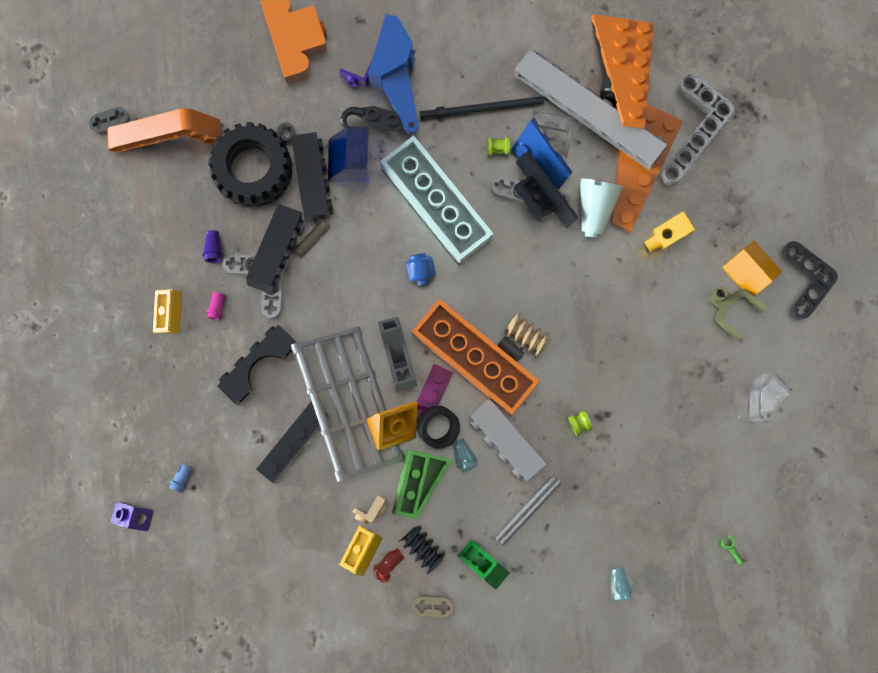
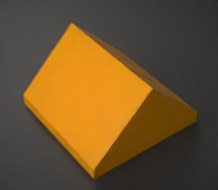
[722,240,783,296]
[366,401,418,451]

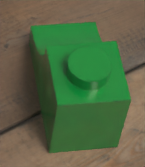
[457,540,510,589]

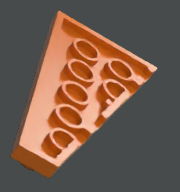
[591,14,654,129]
[611,104,683,233]

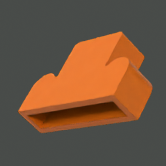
[260,0,327,84]

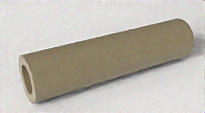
[294,219,330,256]

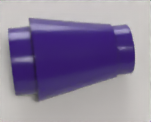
[202,230,224,263]

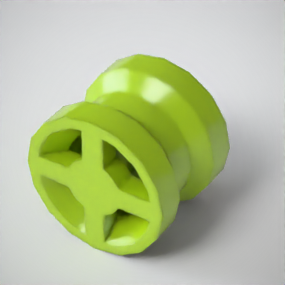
[568,410,593,436]

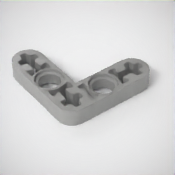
[223,254,285,319]

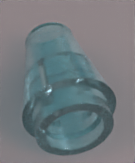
[452,438,478,472]
[611,568,633,601]

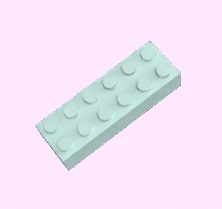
[380,136,493,265]

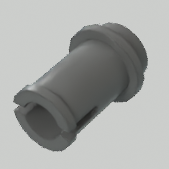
[497,336,525,362]

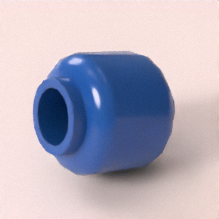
[406,253,436,285]

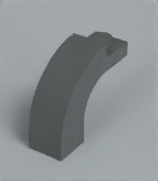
[378,317,418,392]

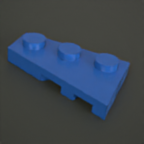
[511,118,572,190]

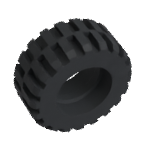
[208,122,292,207]

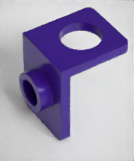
[339,60,372,88]
[111,502,153,531]

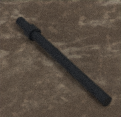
[419,96,544,120]

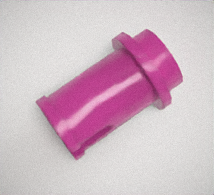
[206,292,226,320]

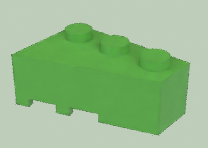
[392,450,452,519]

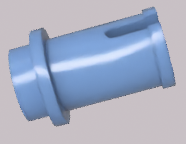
[169,463,193,493]

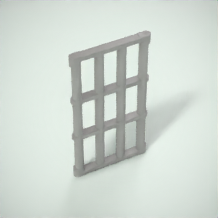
[291,326,405,482]

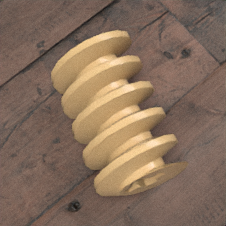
[504,312,551,358]

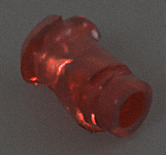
[373,548,405,583]

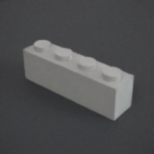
[469,398,546,482]

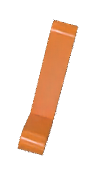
[107,108,221,152]

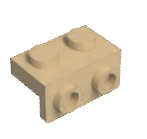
[353,496,388,524]

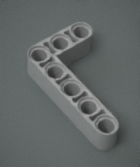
[660,74,734,187]

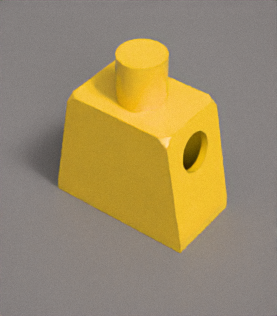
[644,211,695,252]

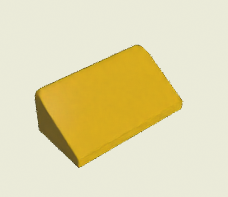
[153,289,182,334]
[339,526,382,576]

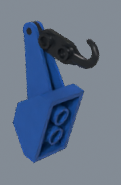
[341,14,419,135]

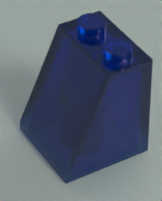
[328,126,371,182]

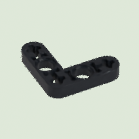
[782,241,838,320]

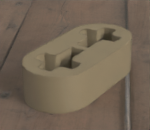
[412,596,454,618]

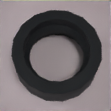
[417,405,460,449]

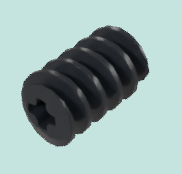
[398,525,445,575]

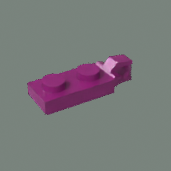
[417,364,453,421]

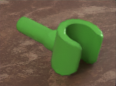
[721,536,744,565]

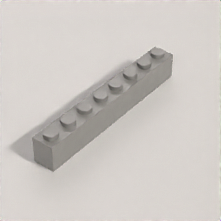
[515,50,667,171]

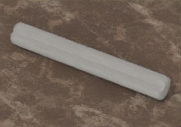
[496,477,561,545]

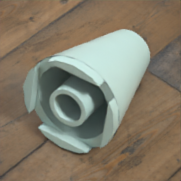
[580,179,622,238]

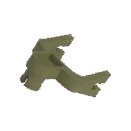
[710,287,767,341]

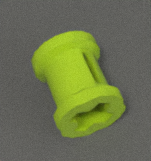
[488,137,510,156]

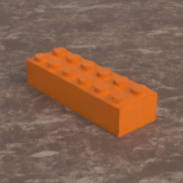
[412,298,540,416]

